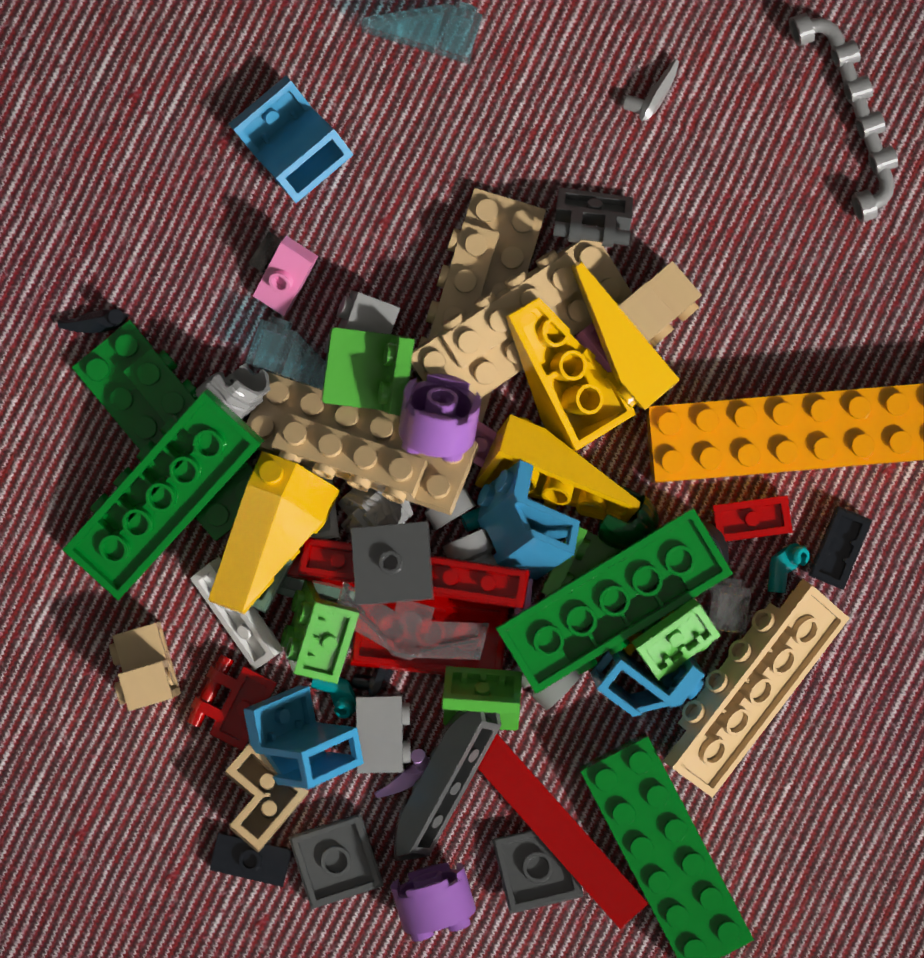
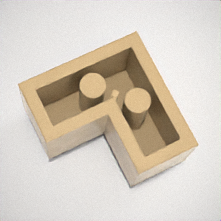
[619,261,702,347]
[109,622,181,711]
[225,743,309,853]

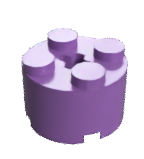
[399,374,481,462]
[390,863,476,941]

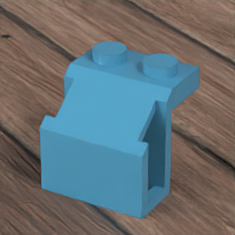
[229,76,354,203]
[477,460,580,581]
[590,650,705,717]
[243,685,364,789]

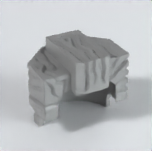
[196,363,270,420]
[337,488,413,537]

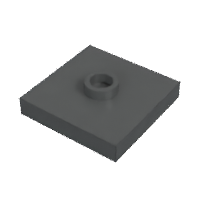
[351,522,434,606]
[288,813,384,909]
[492,830,584,914]

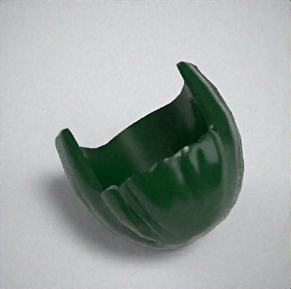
[598,485,659,550]

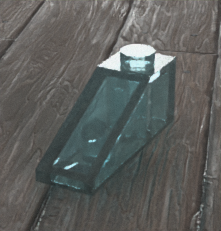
[361,2,483,65]
[245,316,326,390]

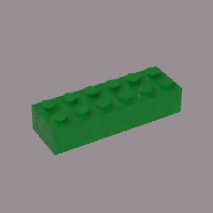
[578,733,754,958]

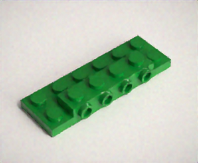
[72,320,254,542]
[62,388,265,601]
[495,508,733,694]

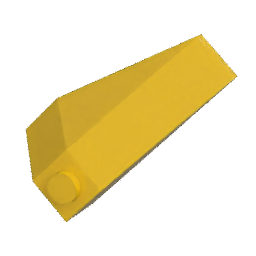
[571,262,680,410]
[506,298,636,451]
[475,414,641,522]
[208,451,340,614]

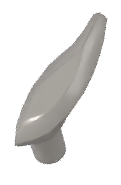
[623,59,679,122]

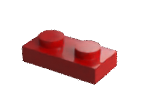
[711,495,793,542]

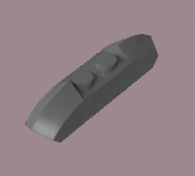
[394,710,501,861]

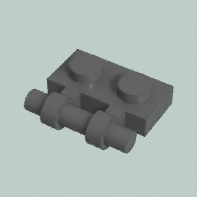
[553,187,633,248]

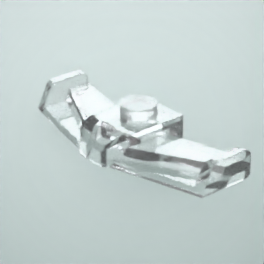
[337,581,490,661]

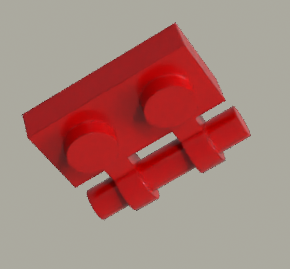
[187,654,278,751]

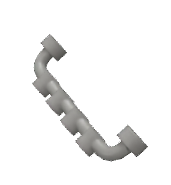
[789,13,898,223]

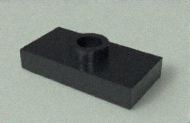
[807,506,872,590]
[209,831,292,887]

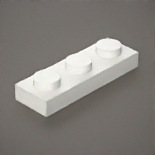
[190,557,284,671]

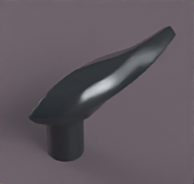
[58,309,129,333]
[352,668,394,696]

